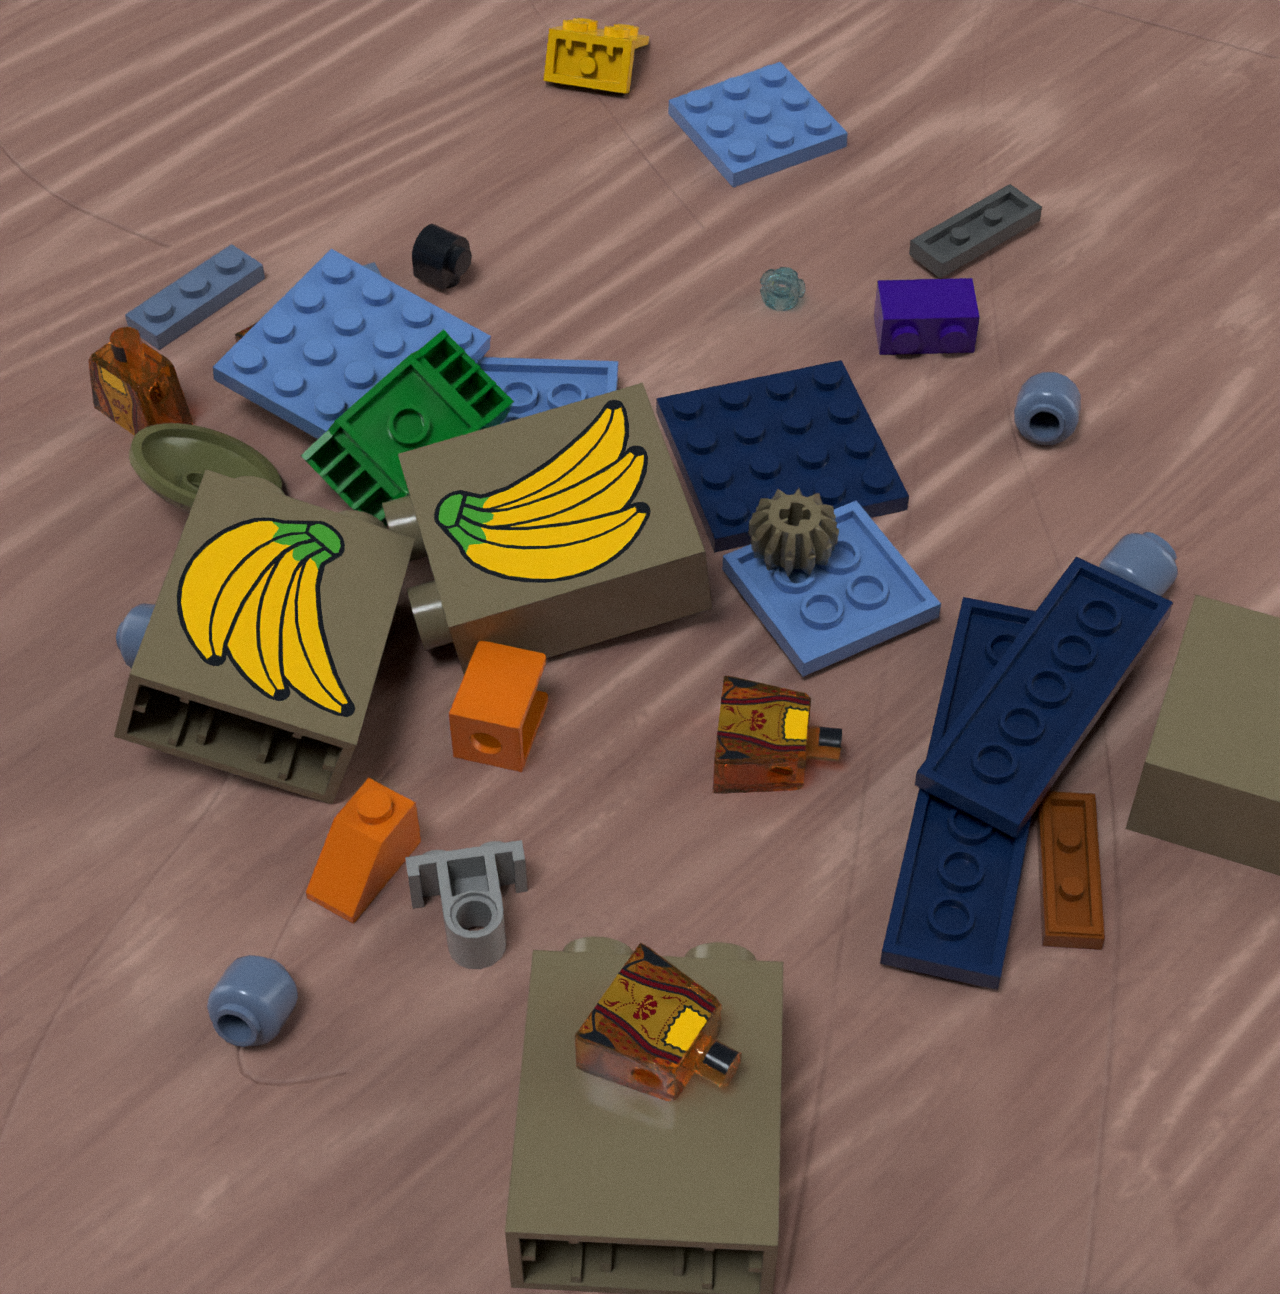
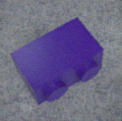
[874,278,980,355]

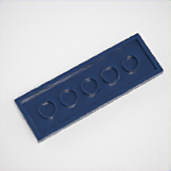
[915,557,1173,838]

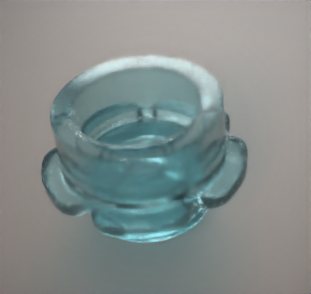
[760,267,806,311]

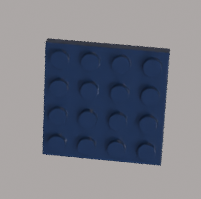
[656,360,909,553]

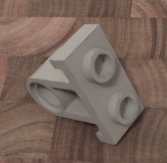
[405,840,528,969]

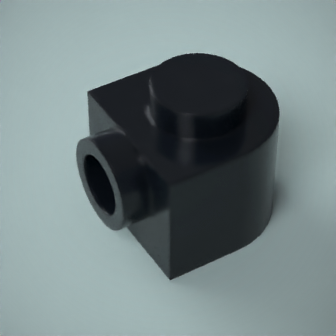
[412,224,472,290]

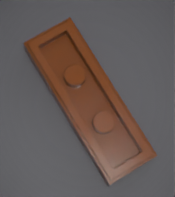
[1036,791,1105,950]

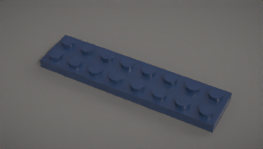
[880,597,1035,990]

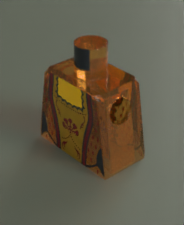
[88,327,193,436]
[713,676,842,794]
[575,943,742,1101]

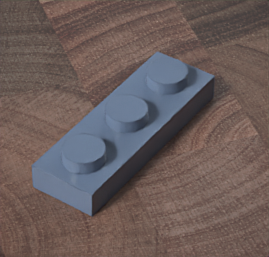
[125,244,265,350]

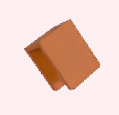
[449,641,548,772]

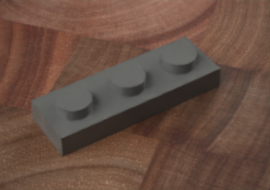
[909,184,1042,278]

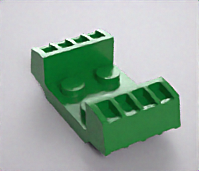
[301,329,514,527]

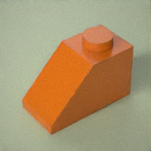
[306,778,421,924]

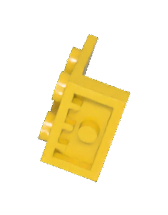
[543,18,649,94]

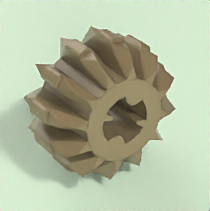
[749,487,839,577]

